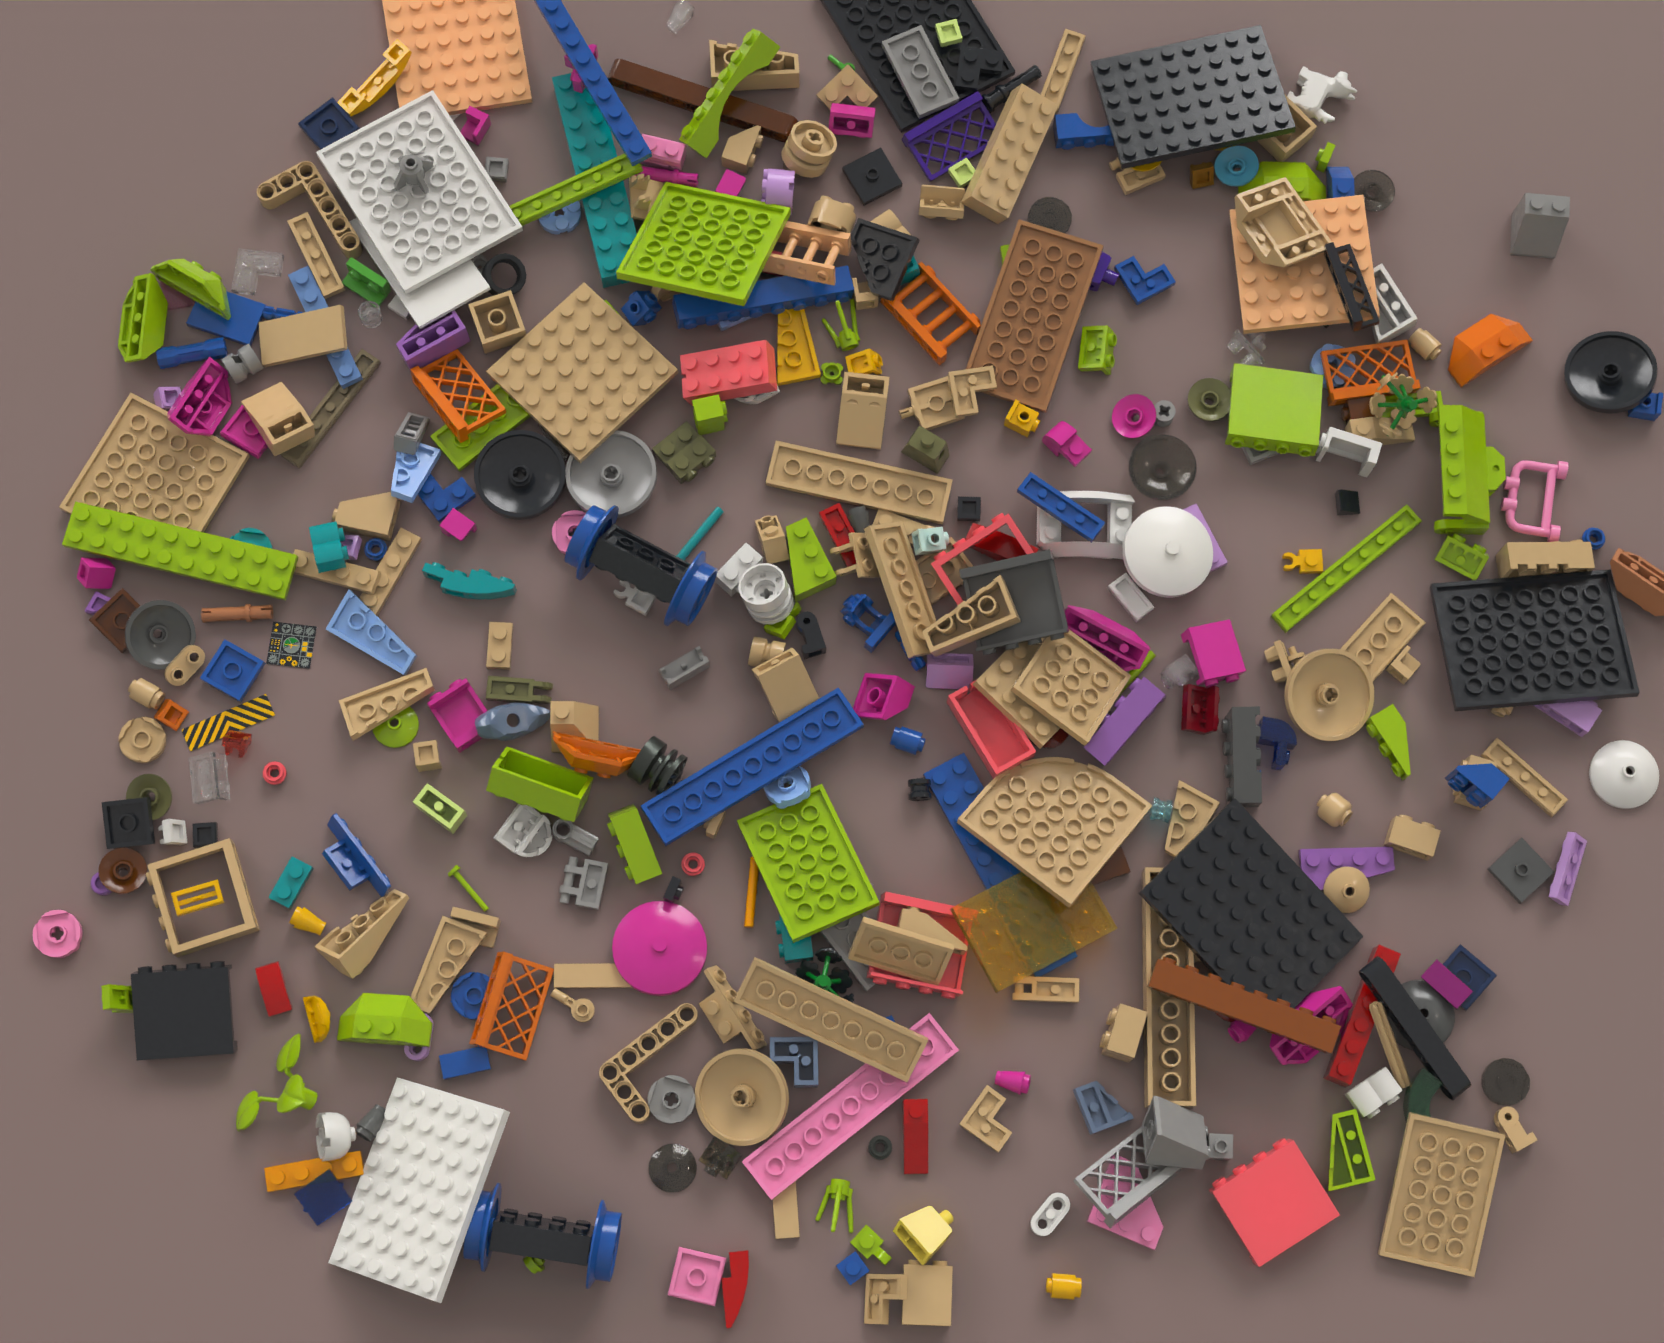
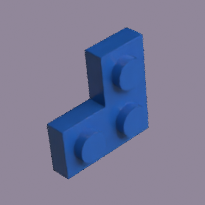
[1114,256,1176,305]
[418,473,476,523]

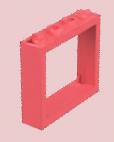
[931,513,1034,605]

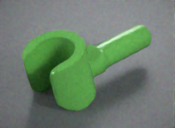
[828,55,855,71]

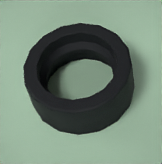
[482,253,527,296]

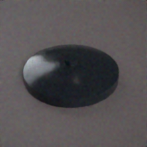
[1564,331,1658,414]
[474,430,566,520]

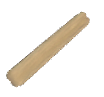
[1369,1001,1411,1089]

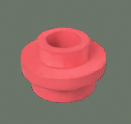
[263,761,287,785]
[681,852,705,876]

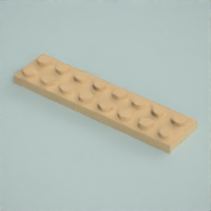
[766,441,953,525]
[734,957,928,1082]

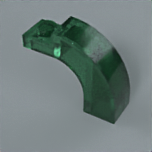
[1403,1068,1443,1123]

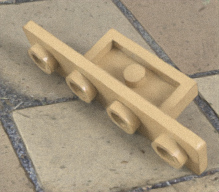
[699,965,767,1051]

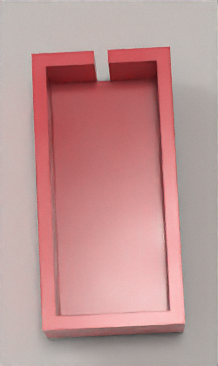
[680,340,777,405]
[946,680,1036,779]

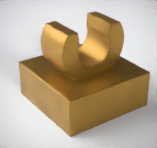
[1190,162,1214,189]

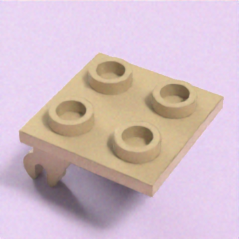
[629,174,665,221]
[830,532,880,578]

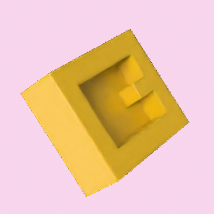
[845,349,883,375]

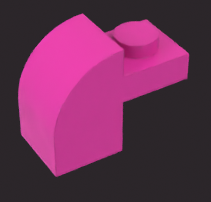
[1042,421,1092,467]

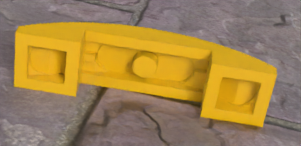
[337,39,412,116]

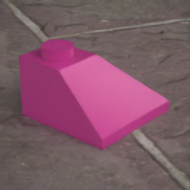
[853,673,915,720]

